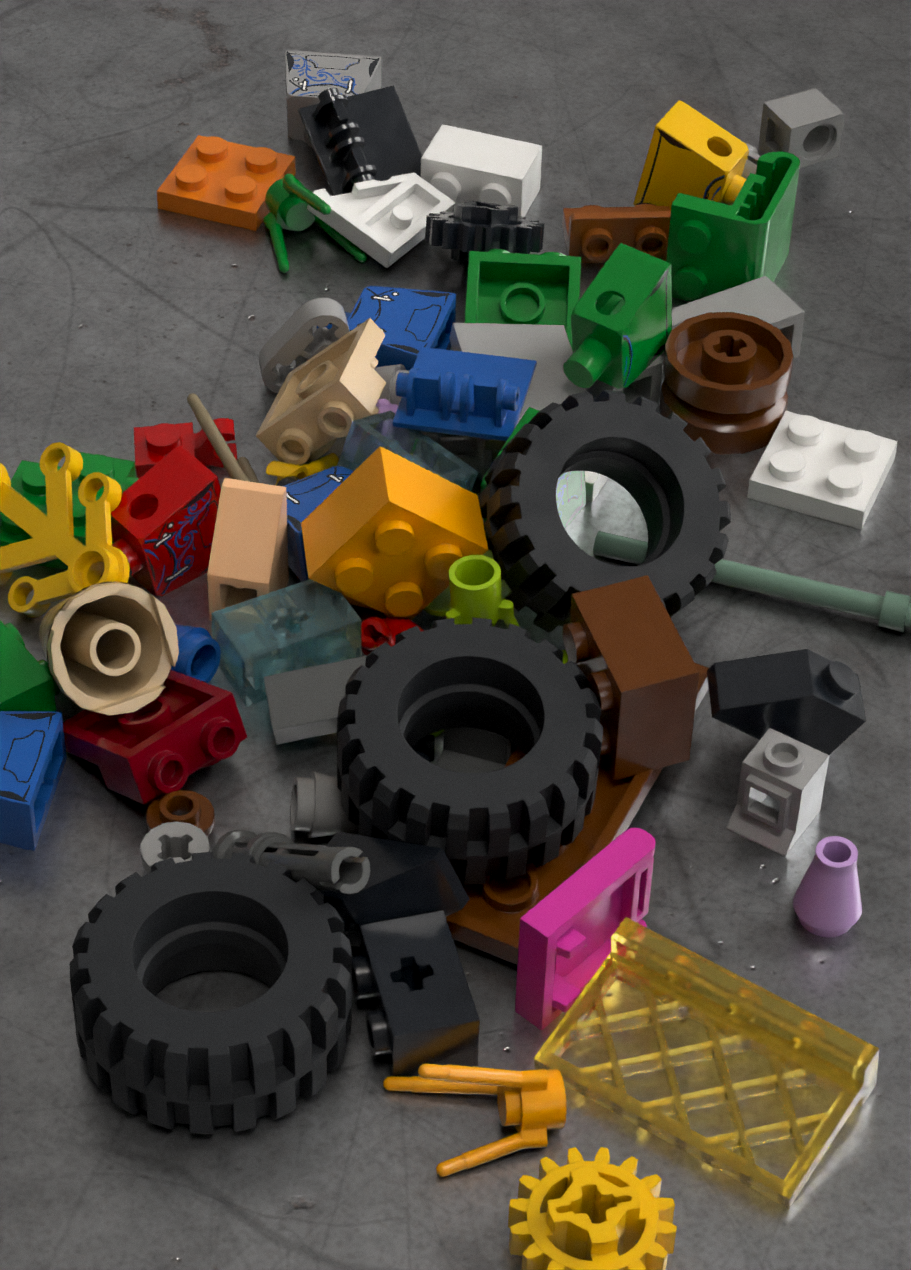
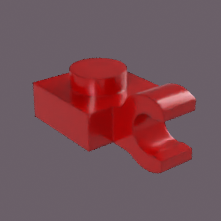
[134,418,238,478]

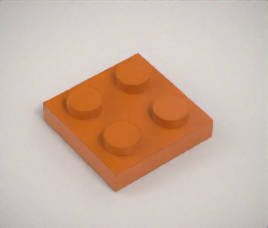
[157,135,296,231]

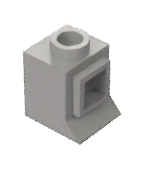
[726,728,829,857]

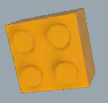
[301,446,488,620]

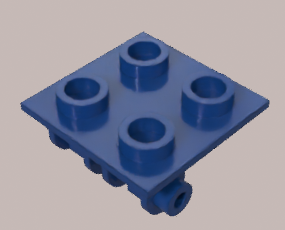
[392,347,537,441]

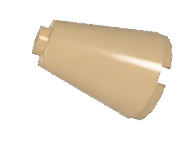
[39,582,179,716]

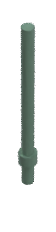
[593,531,911,632]

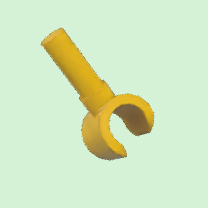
[266,453,339,485]

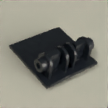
[298,86,422,196]

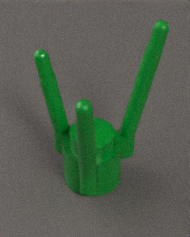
[263,174,367,273]

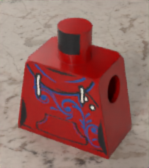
[100,445,221,596]

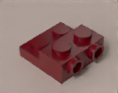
[63,670,248,804]

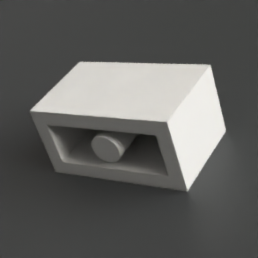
[421,124,542,217]

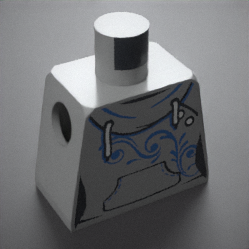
[285,50,382,149]

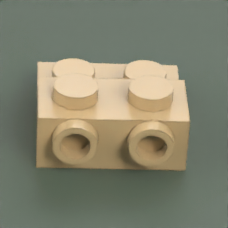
[256,318,386,465]

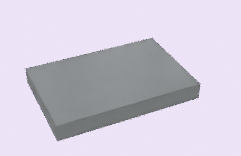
[449,323,587,450]

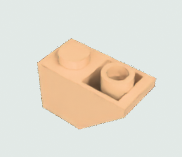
[207,478,289,630]

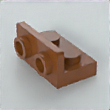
[562,204,671,263]

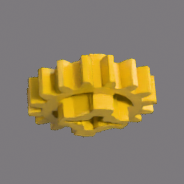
[508,1147,677,1270]

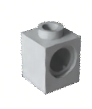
[759,88,844,169]

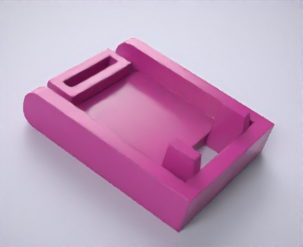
[515,828,656,1031]

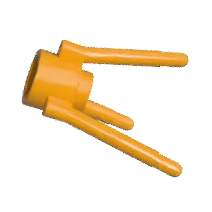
[383,1064,567,1177]

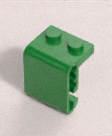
[666,151,800,302]

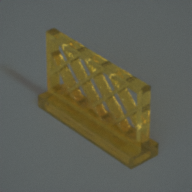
[534,917,879,1209]

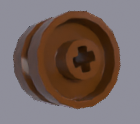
[659,312,794,455]

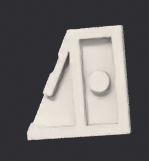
[307,172,455,268]

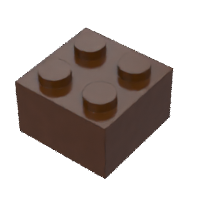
[562,575,699,780]

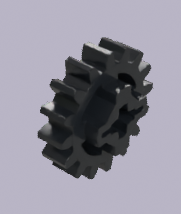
[425,201,544,261]

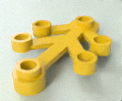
[0,442,130,618]

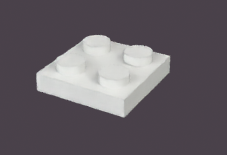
[747,411,898,530]

